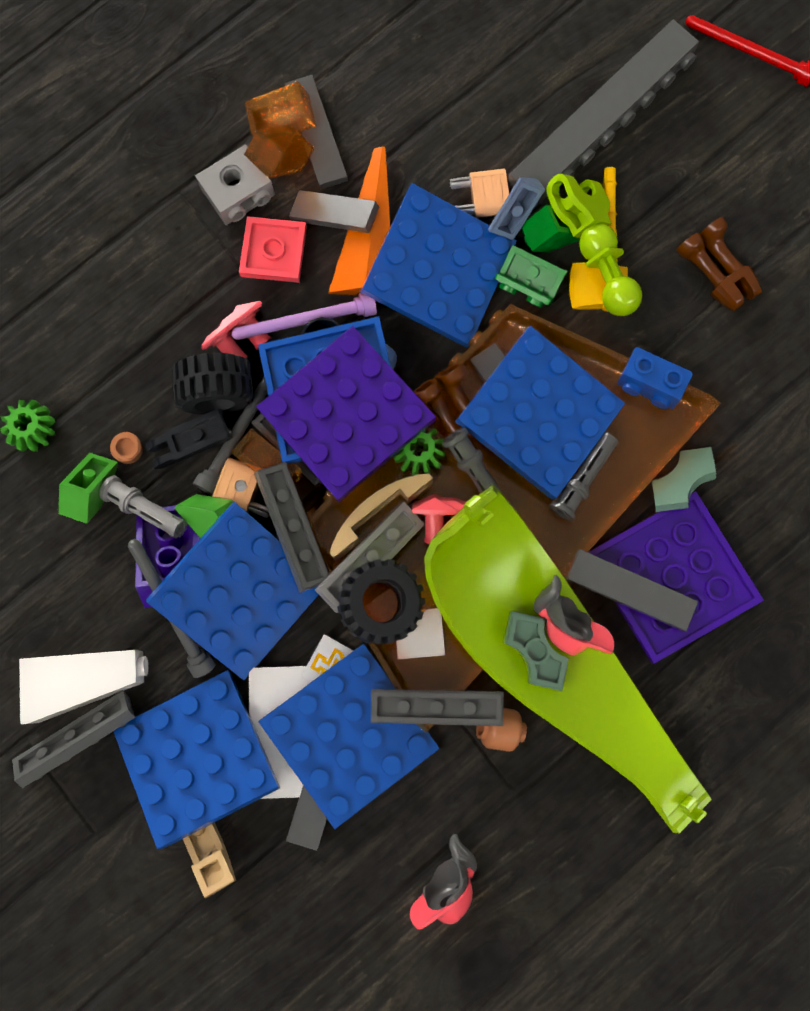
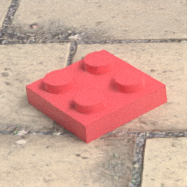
[239,216,307,283]

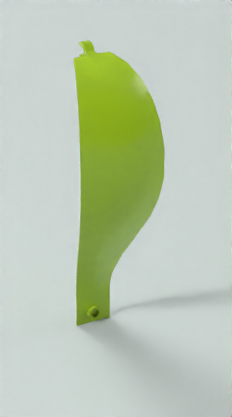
[424,485,712,833]

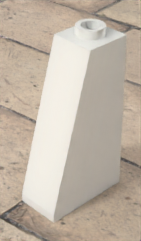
[19,650,148,724]

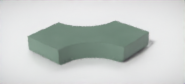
[652,447,716,512]
[503,611,569,691]

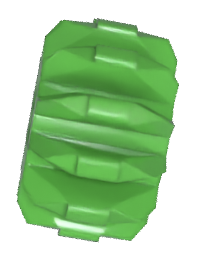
[0,400,56,452]
[394,429,445,476]

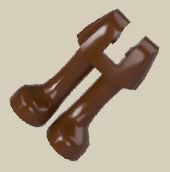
[676,216,762,311]
[414,362,486,447]

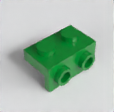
[495,245,568,308]

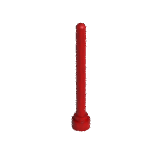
[685,15,810,87]

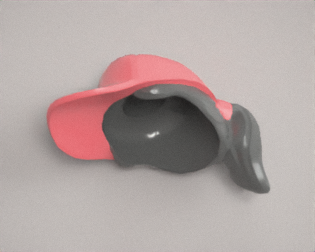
[533,575,614,656]
[410,834,477,930]

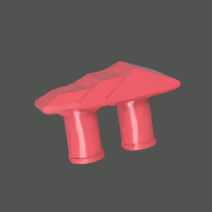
[201,301,271,359]
[412,494,467,544]

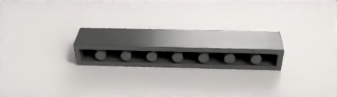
[508,19,699,211]

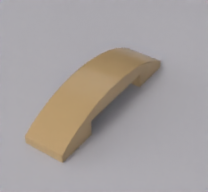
[329,473,433,561]
[183,822,236,898]

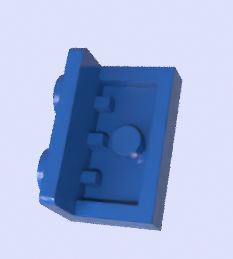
[617,347,693,410]

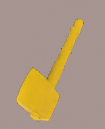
[569,167,628,312]

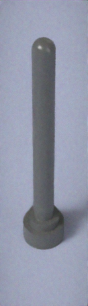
[192,377,268,496]
[128,539,216,678]

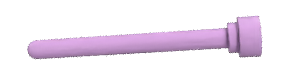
[232,293,377,340]

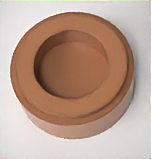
[110,432,143,464]

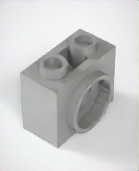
[195,144,275,225]

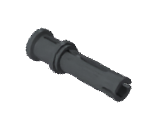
[442,427,511,504]
[549,432,619,522]

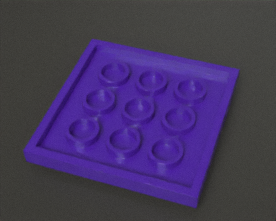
[256,326,436,502]
[588,491,764,664]

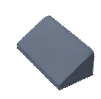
[488,177,545,240]

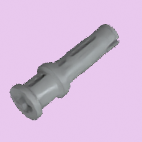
[99,475,187,539]

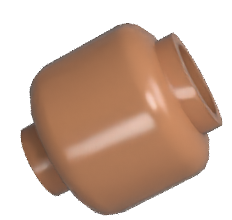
[476,708,527,752]

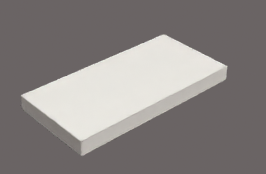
[249,666,311,799]

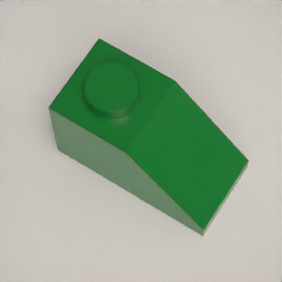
[521,205,580,252]

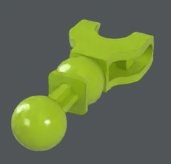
[546,174,642,316]

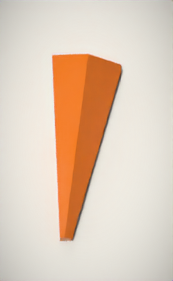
[329,147,390,295]

